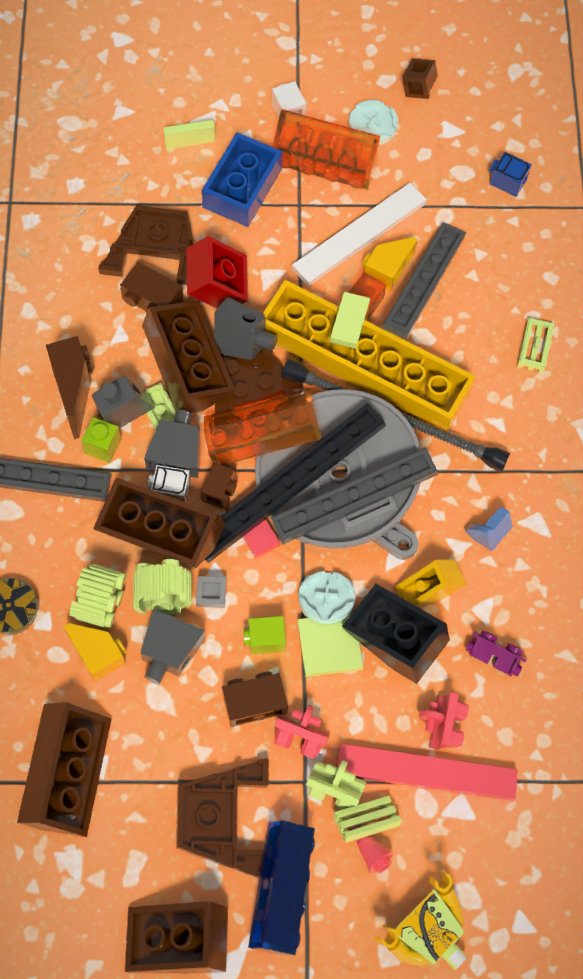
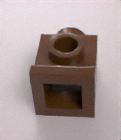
[402,58,438,99]
[201,462,238,511]

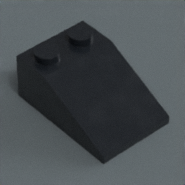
[342,584,450,684]

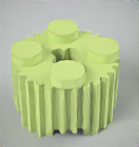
[133,559,192,617]
[70,563,126,629]

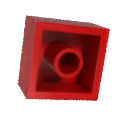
[187,236,248,308]

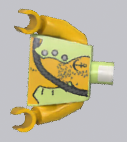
[375,869,467,970]

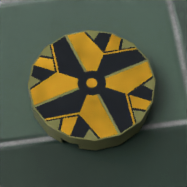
[0,578,38,635]

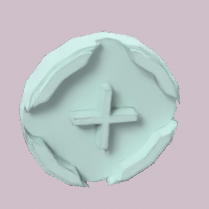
[348,100,398,146]
[298,571,355,624]

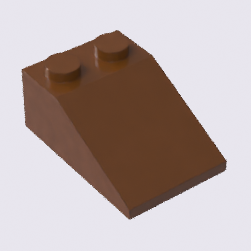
[46,336,93,440]
[125,901,228,974]

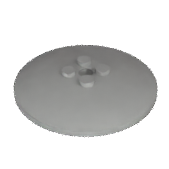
[255,389,421,549]

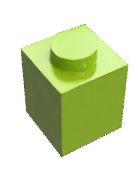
[81,417,121,463]
[243,616,286,655]

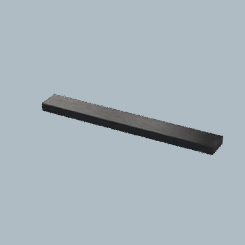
[205,403,386,563]

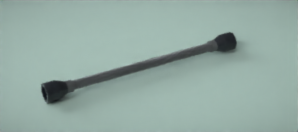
[281,357,510,473]

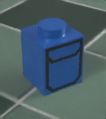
[489,152,532,197]

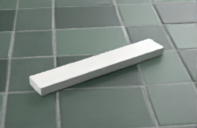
[292,183,427,287]

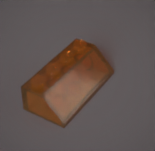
[272,109,380,190]
[203,388,322,465]

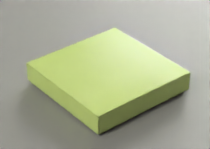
[297,612,363,678]

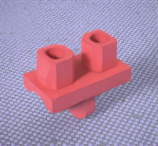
[418,692,469,750]
[274,705,330,759]

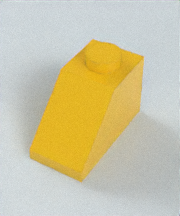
[362,237,417,292]
[395,560,466,608]
[64,623,127,682]

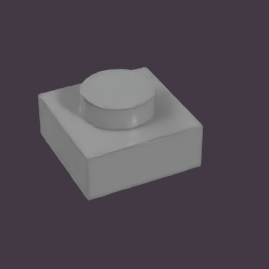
[196,576,227,608]

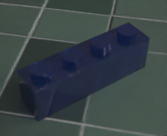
[248,820,315,955]

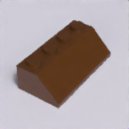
[142,300,235,413]
[93,477,226,568]
[17,702,111,837]

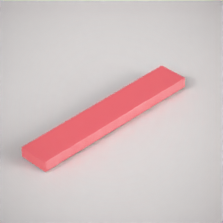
[337,744,518,801]

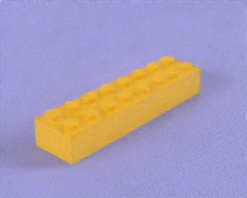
[263,280,476,433]

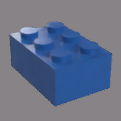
[202,132,283,227]

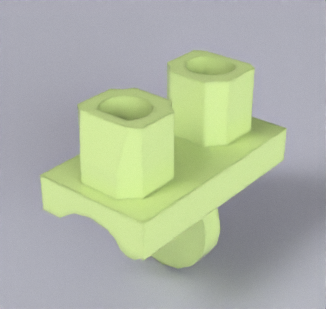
[306,760,366,810]

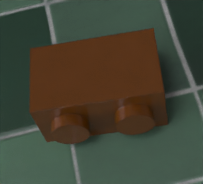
[120,261,183,313]
[222,671,288,728]

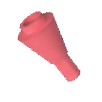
[347,825,393,874]

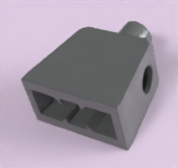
[214,297,277,360]
[91,375,155,429]
[144,410,200,478]
[140,609,205,685]

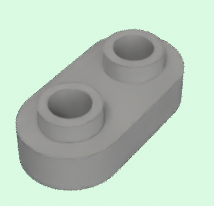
[373,523,418,560]

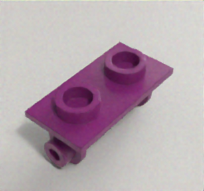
[466,630,527,677]

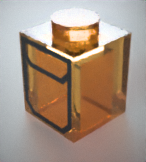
[348,272,386,321]

